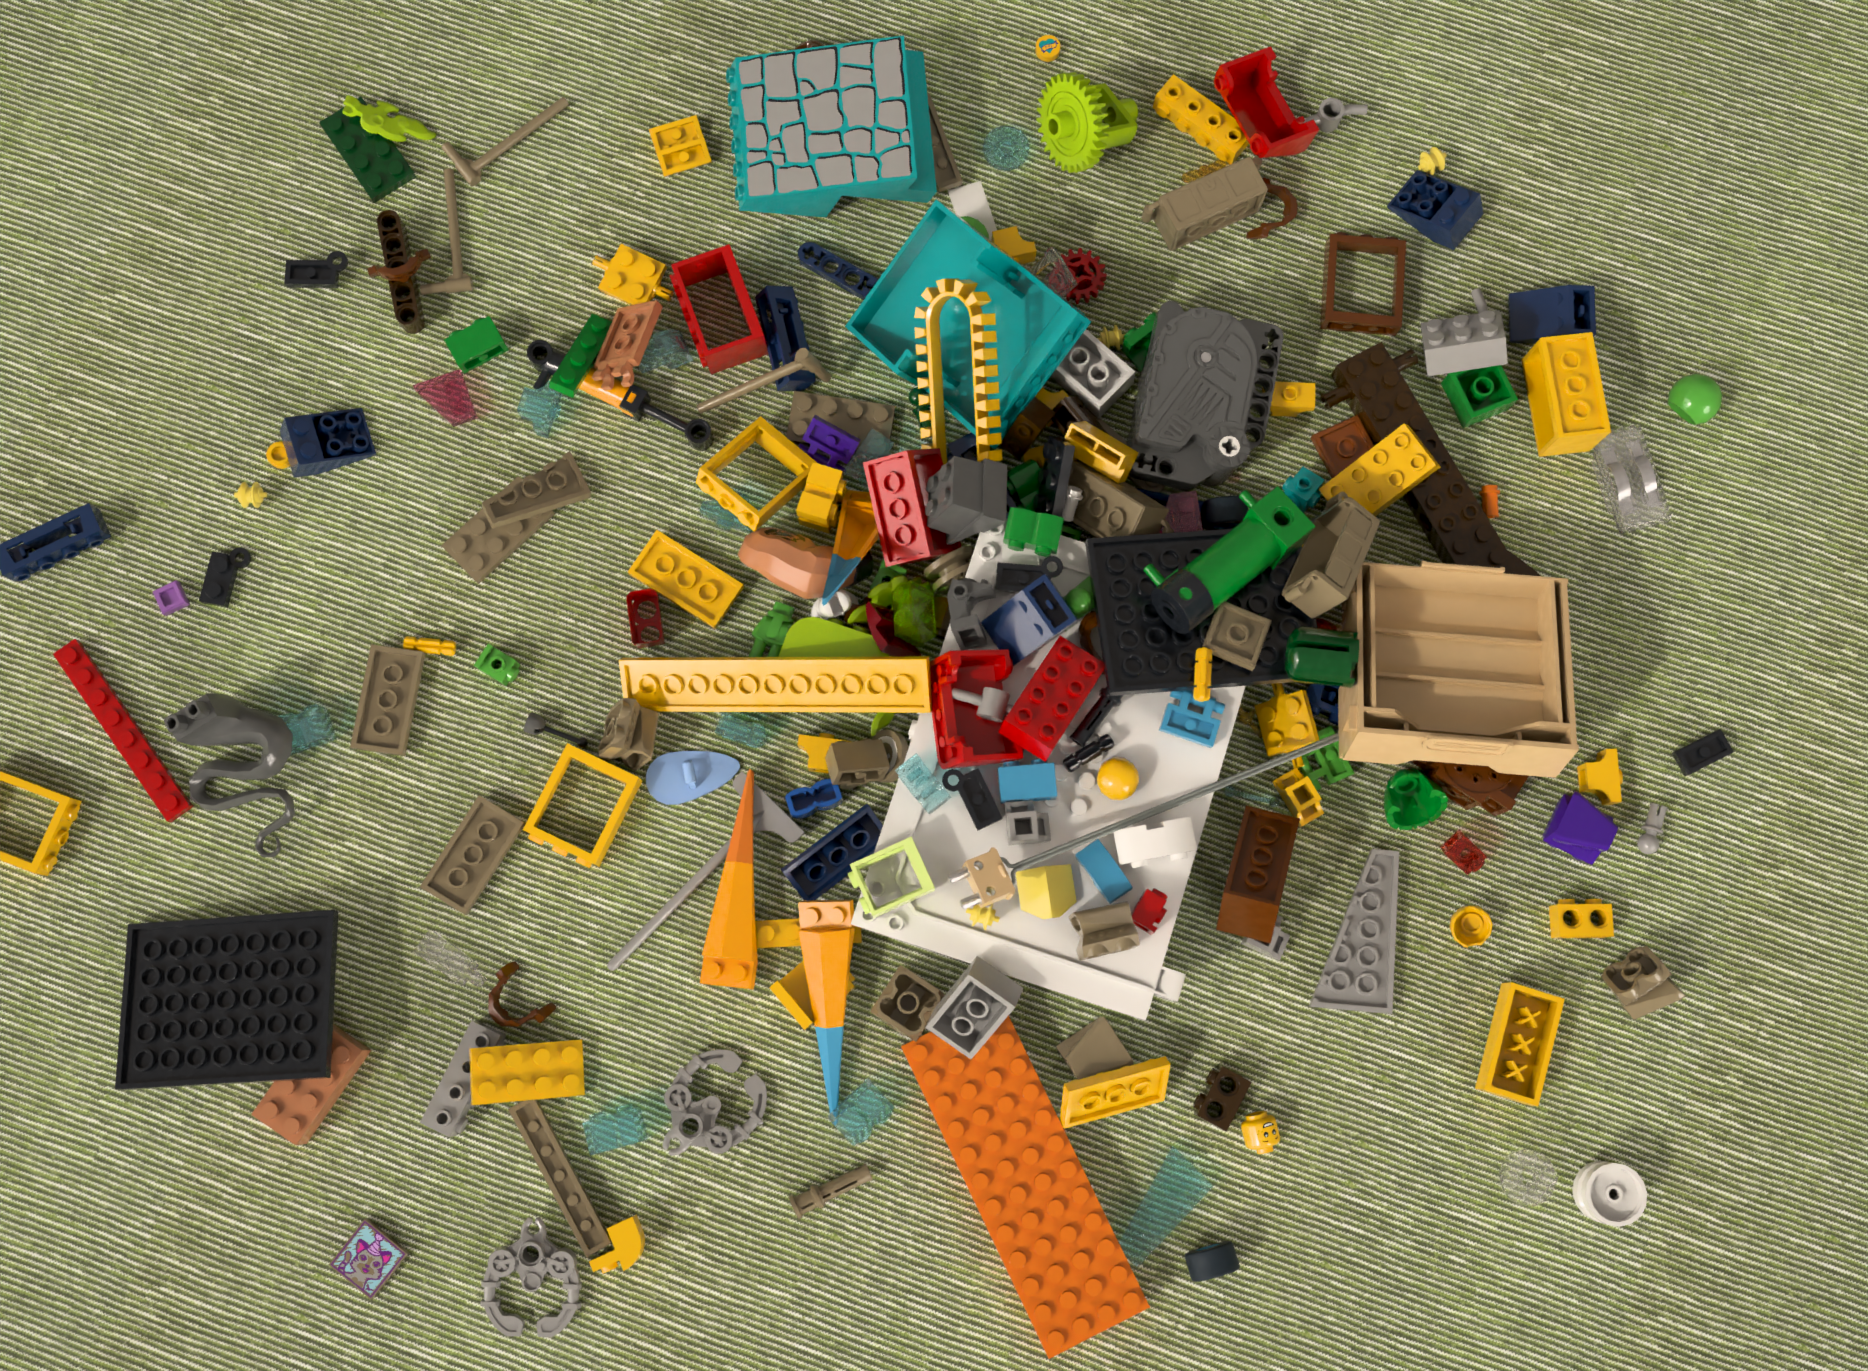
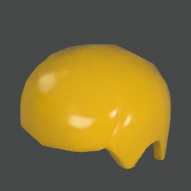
[1097,757,1139,800]
[1450,905,1493,948]

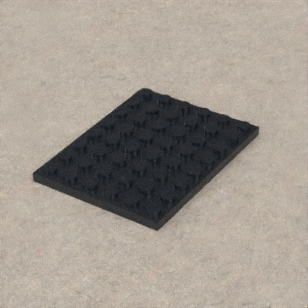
[1085,529,1318,696]
[115,910,339,1090]

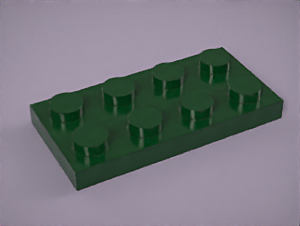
[319,97,416,203]

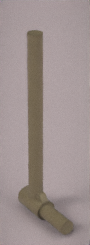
[441,97,569,186]
[420,168,474,295]
[697,348,831,414]

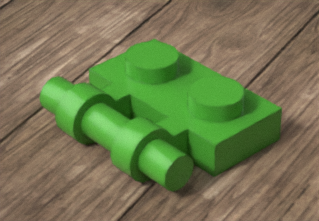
[1300,726,1354,791]

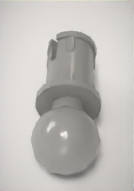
[1637,803,1668,854]

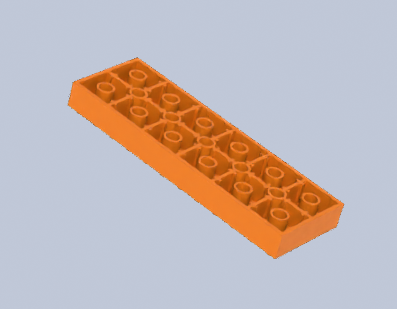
[901,1015,1150,1359]

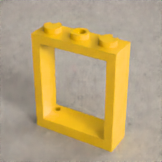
[696,416,817,532]
[523,743,643,868]
[0,770,82,876]

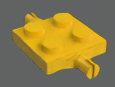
[592,244,674,305]
[1255,683,1319,768]

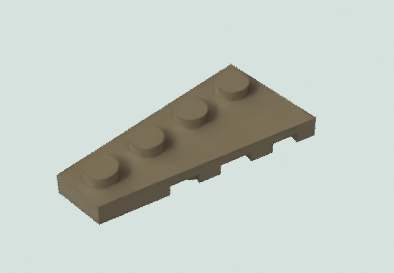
[482,451,591,529]

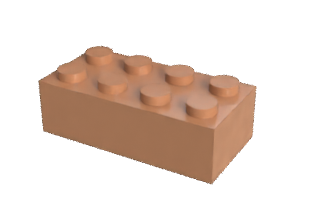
[251,1024,371,1146]

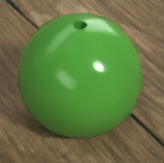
[1668,374,1722,425]

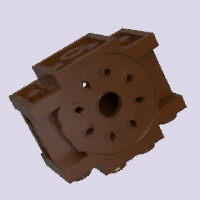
[1410,760,1529,816]

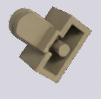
[825,738,890,790]

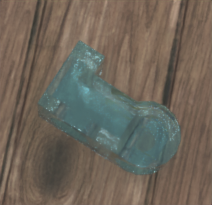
[715,712,767,748]

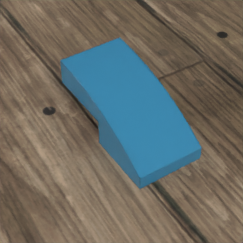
[1075,839,1133,904]

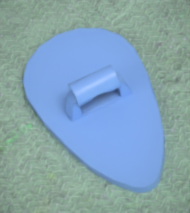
[646,751,740,805]

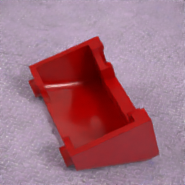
[1214,46,1319,158]
[930,649,1024,769]

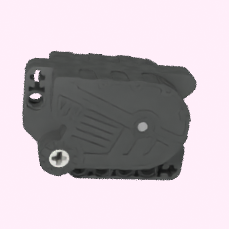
[1126,301,1283,490]

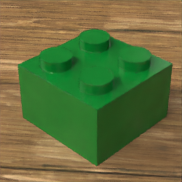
[1441,365,1518,428]

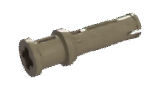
[789,1163,873,1219]

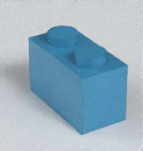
[998,759,1057,804]

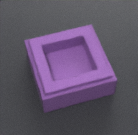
[152,580,190,616]

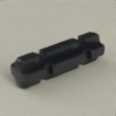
[1063,734,1114,772]

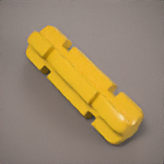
[403,636,456,656]
[1193,647,1212,702]

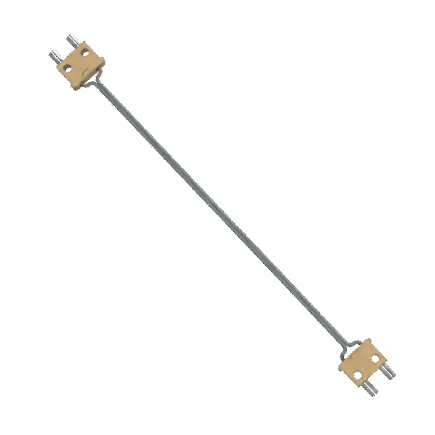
[948,733,1339,909]

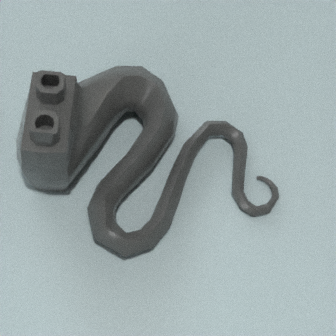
[164,693,295,857]

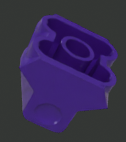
[1543,791,1618,865]

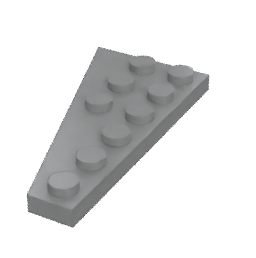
[1309,849,1399,1014]

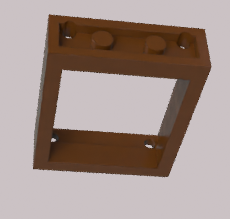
[1320,232,1406,336]

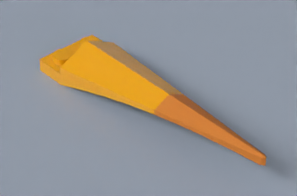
[700,769,758,990]

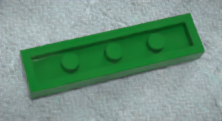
[549,313,612,398]

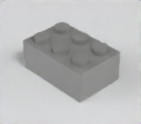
[1420,310,1508,377]
[925,956,1023,1059]

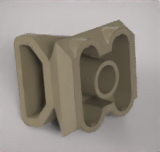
[598,698,659,771]
[1069,901,1140,961]
[1601,945,1686,1020]
[870,965,945,1042]
[1056,1016,1134,1079]

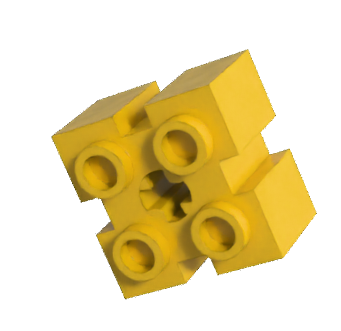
[796,462,848,534]

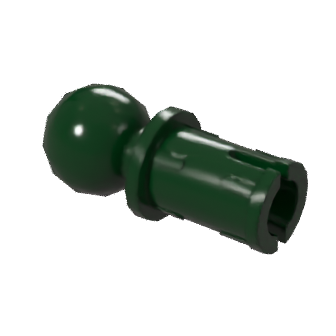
[908,387,932,428]

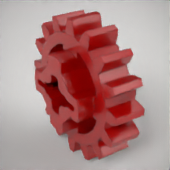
[1051,248,1107,304]

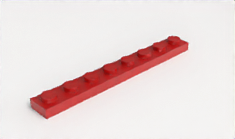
[53,639,193,823]

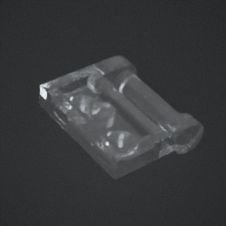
[1028,246,1078,297]

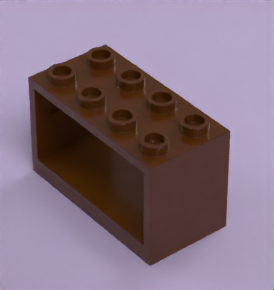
[1216,806,1300,944]

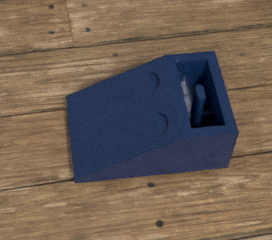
[1387,170,1484,250]
[1508,285,1596,344]
[280,408,376,478]
[981,574,1079,666]

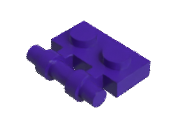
[798,415,861,472]

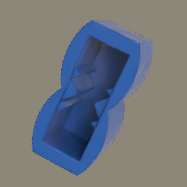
[785,779,843,819]

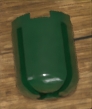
[1285,626,1359,688]

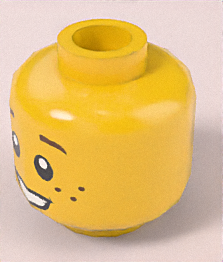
[1241,1111,1280,1154]

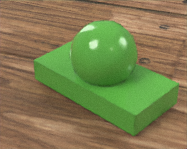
[1064,576,1095,632]

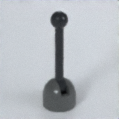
[524,712,588,748]

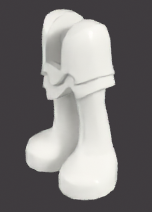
[811,590,859,620]

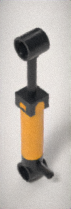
[527,340,714,451]

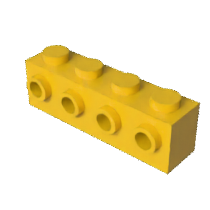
[1152,74,1249,164]

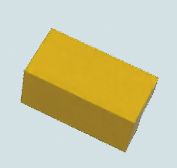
[1064,421,1139,483]

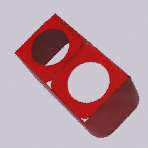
[626,589,665,648]

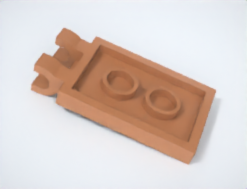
[592,300,663,391]

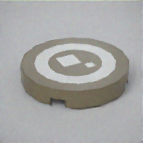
[872,729,909,783]

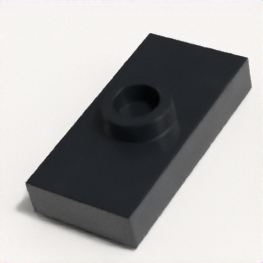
[1671,729,1734,776]

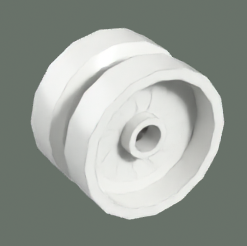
[1572,1160,1647,1227]

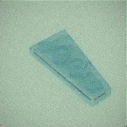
[1119,1146,1213,1268]

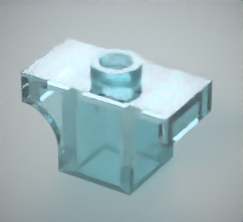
[517,380,562,439]
[700,490,752,534]
[895,753,951,814]

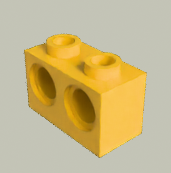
[1549,899,1614,938]

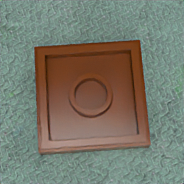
[1311,415,1374,478]

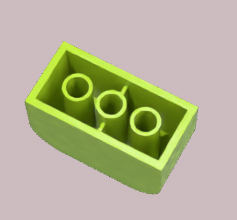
[779,617,889,713]

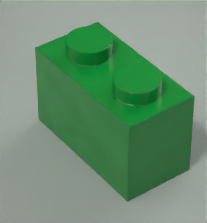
[444,316,509,374]

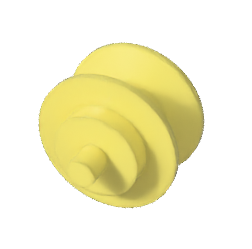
[1418,147,1447,175]
[1097,325,1125,350]
[234,482,267,508]
[966,903,1000,930]

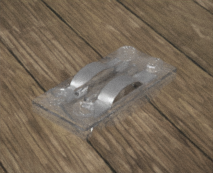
[1592,423,1672,534]

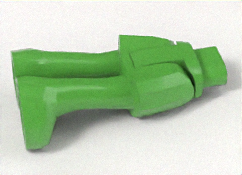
[748,602,795,657]

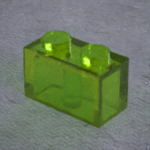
[892,580,936,647]

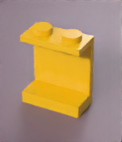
[769,961,855,1030]

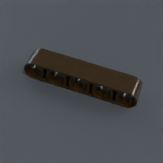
[377,210,425,334]

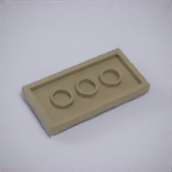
[786,391,895,457]
[441,476,555,584]
[350,644,425,756]
[420,795,526,915]

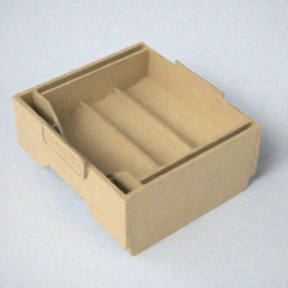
[1338,561,1579,778]

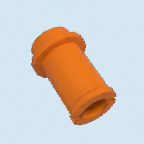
[1479,485,1500,519]

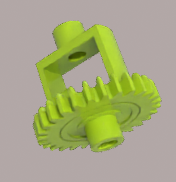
[1036,72,1138,173]

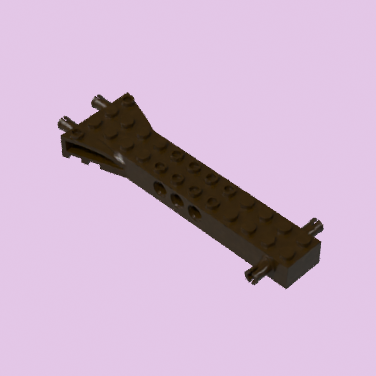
[1321,342,1541,576]

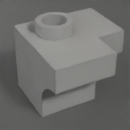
[1004,800,1051,846]
[1241,915,1290,961]

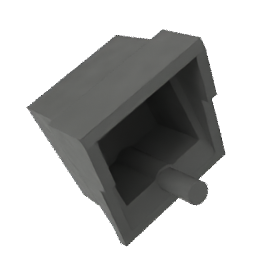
[925,456,1007,545]

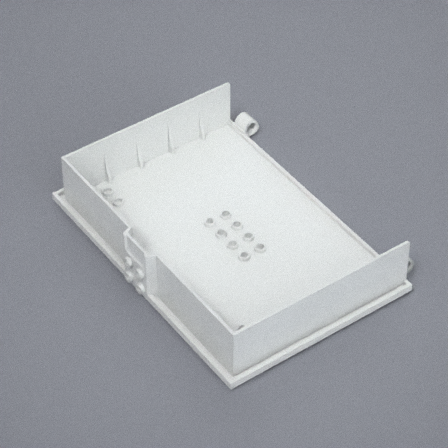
[851,518,1245,1021]

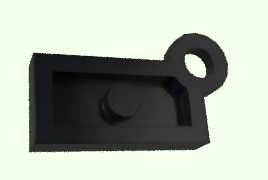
[284,251,348,288]
[199,547,251,608]
[995,556,1063,593]
[942,768,1003,831]

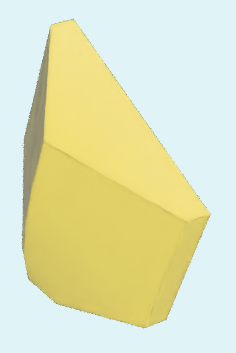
[1015,864,1077,919]

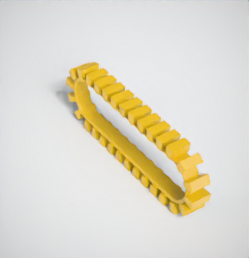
[914,278,1002,465]

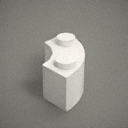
[1113,817,1197,868]

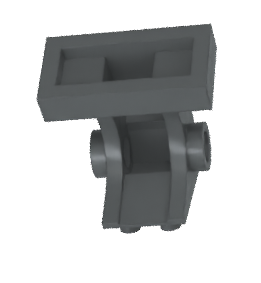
[947,578,996,650]

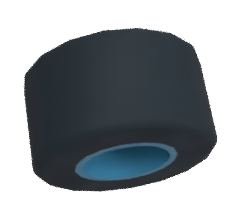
[1201,496,1248,530]
[1184,1241,1240,1282]

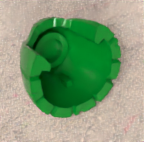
[1384,769,1448,830]

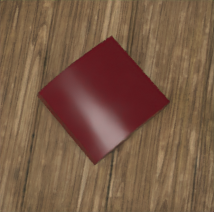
[865,602,921,657]

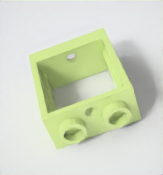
[847,836,935,918]

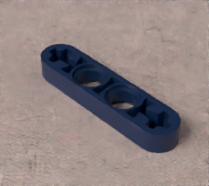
[798,242,878,300]

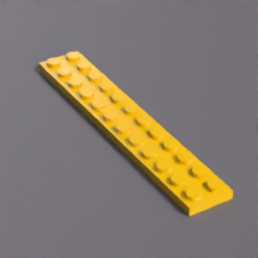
[619,656,932,713]

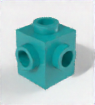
[1282,466,1325,513]

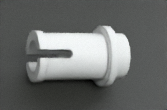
[1062,485,1083,522]

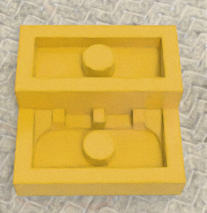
[649,115,712,177]

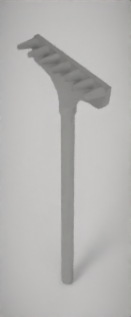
[607,771,805,971]

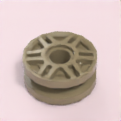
[924,546,974,594]

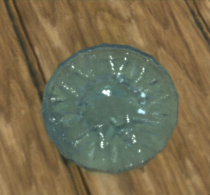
[983,126,1029,171]

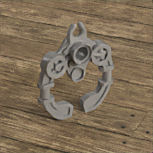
[662,1049,767,1156]
[480,1217,582,1337]

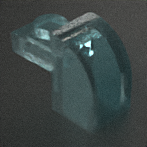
[639,330,693,374]

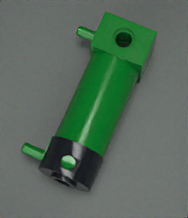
[1144,486,1315,634]

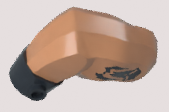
[738,527,874,599]

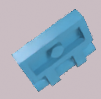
[1159,690,1225,748]

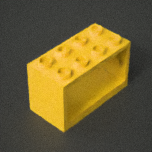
[1521,332,1611,457]

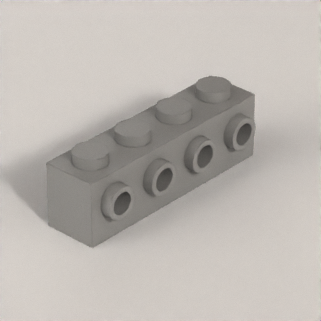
[420,1021,506,1137]

